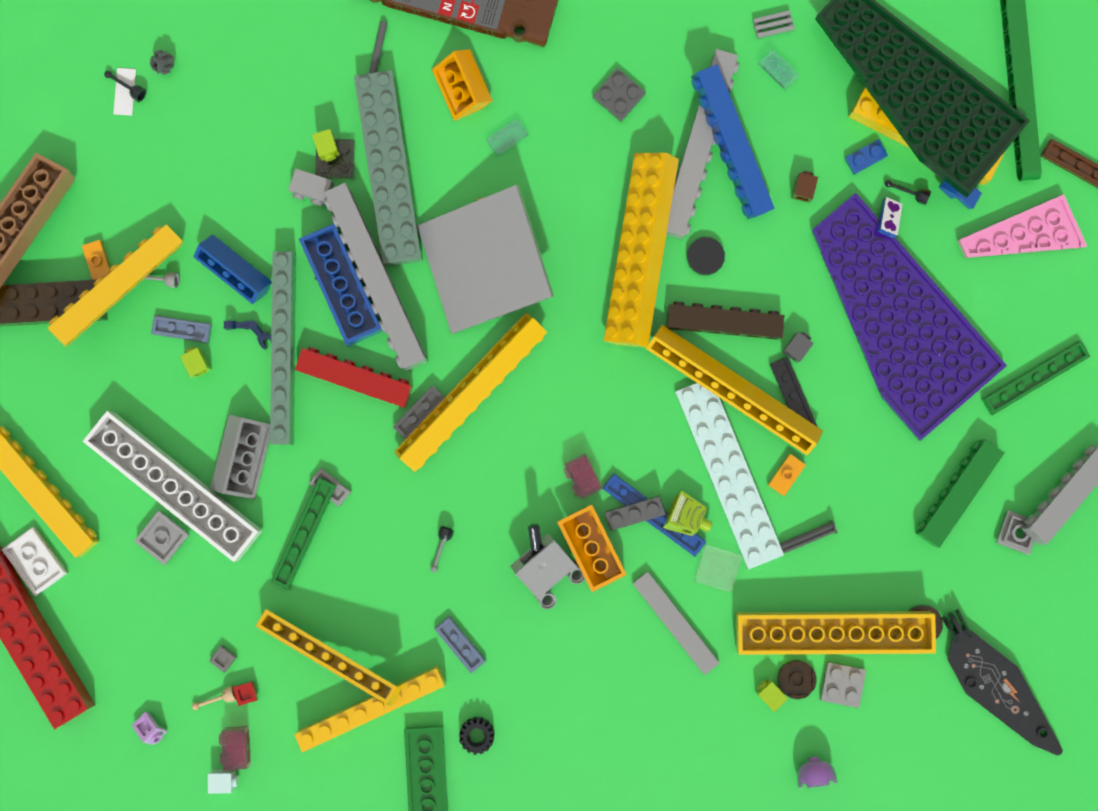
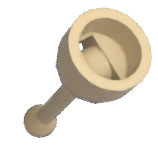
[192,685,236,710]

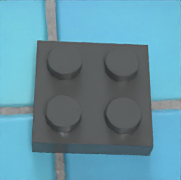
[593,68,646,122]

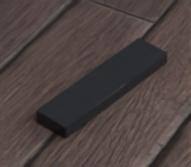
[769,357,818,427]

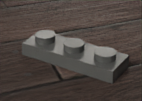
[393,385,445,439]
[605,495,666,531]

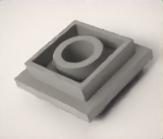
[996,510,1034,555]

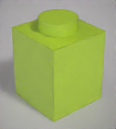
[312,129,340,161]
[180,347,212,378]
[755,679,788,712]

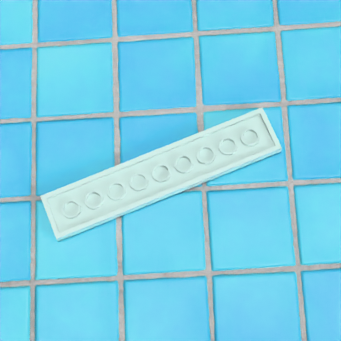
[675,383,784,570]

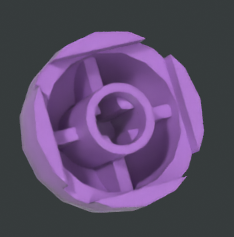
[797,757,838,788]

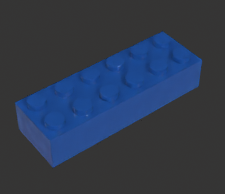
[299,224,382,347]

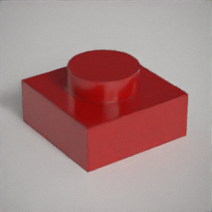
[233,681,258,706]

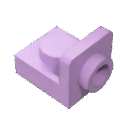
[131,712,167,745]

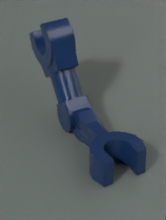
[224,321,271,350]

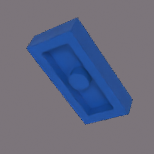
[845,139,888,175]

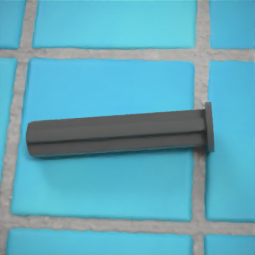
[780,520,838,553]

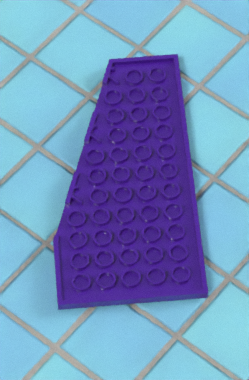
[812,193,1007,441]

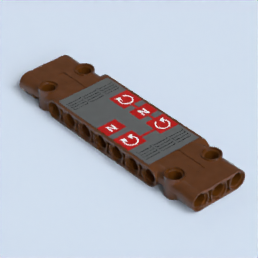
[369,0,558,47]

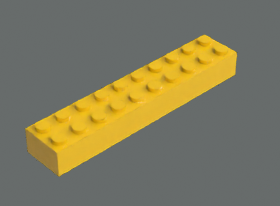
[604,153,679,348]
[736,611,936,655]

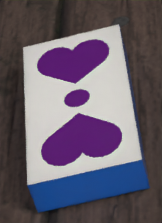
[877,197,903,238]

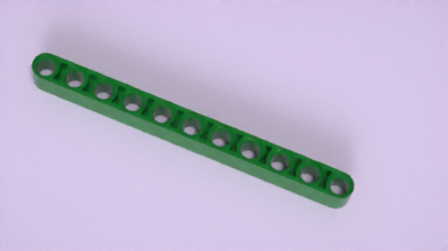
[1000,0,1042,181]

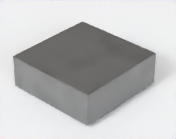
[209,645,237,673]

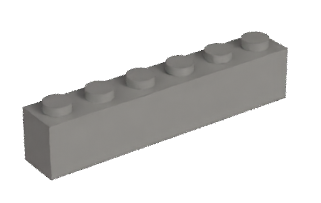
[1022,444,1098,545]

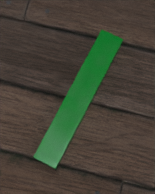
[981,340,1091,415]
[271,477,337,590]

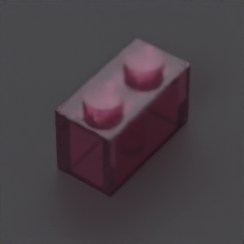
[563,454,602,499]
[219,726,251,770]

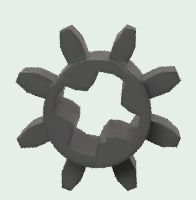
[150,50,174,75]

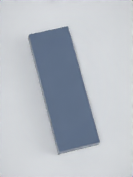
[151,315,212,343]
[435,616,486,673]

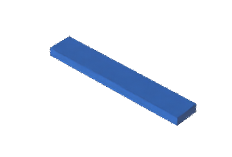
[602,473,707,557]

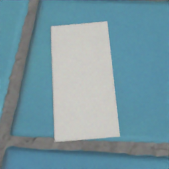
[113,68,136,116]

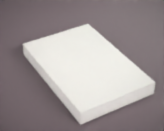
[2,527,68,596]

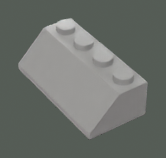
[210,414,270,499]

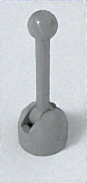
[144,272,180,288]

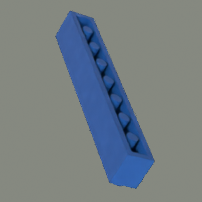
[691,64,775,219]

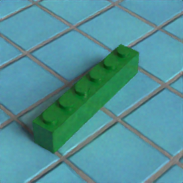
[915,439,1005,548]

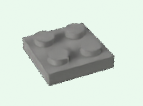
[134,511,190,565]
[820,662,866,708]

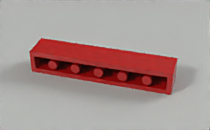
[295,347,413,408]

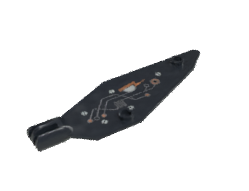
[941,609,1063,755]

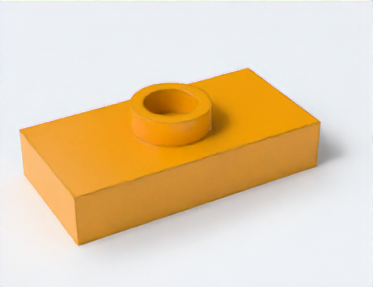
[82,240,111,280]
[768,454,806,496]

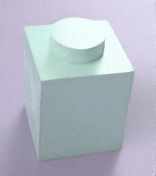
[208,769,239,794]

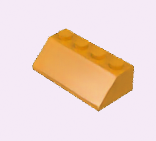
[557,505,627,592]

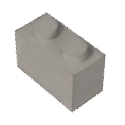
[288,168,335,206]

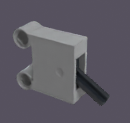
[510,524,585,609]

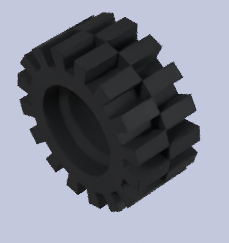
[459,717,495,755]

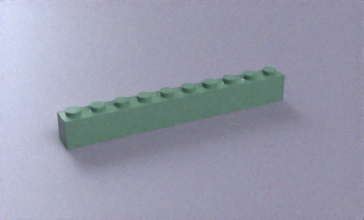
[270,252,296,445]

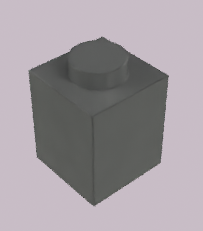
[782,332,814,363]

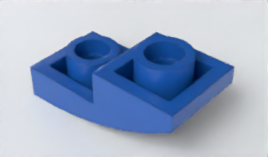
[939,180,982,209]

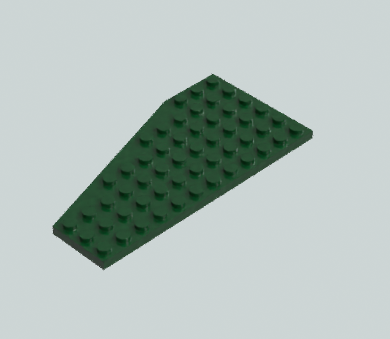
[815,0,1030,198]

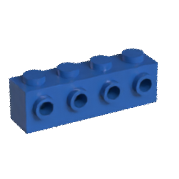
[193,235,272,304]

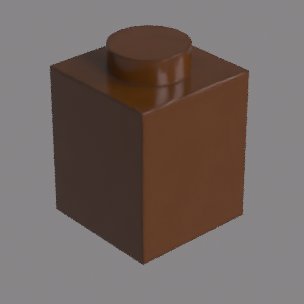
[791,171,818,203]

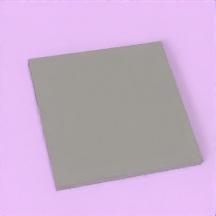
[417,185,554,334]

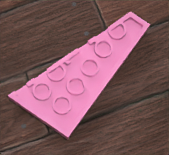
[958,194,1087,258]

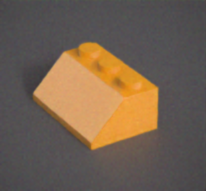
[432,49,493,121]

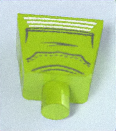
[663,491,713,536]

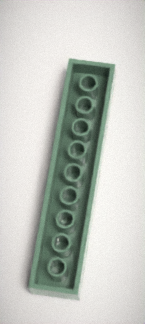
[354,70,423,267]

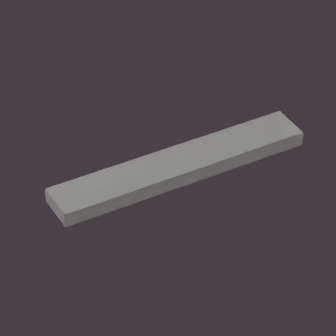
[633,571,719,675]

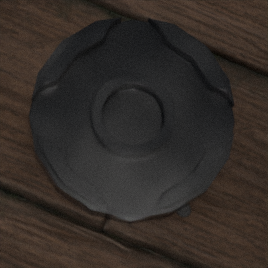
[687,237,725,276]

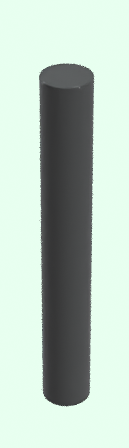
[369,22,388,74]

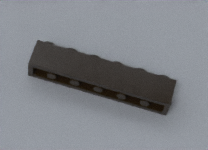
[666,301,785,340]

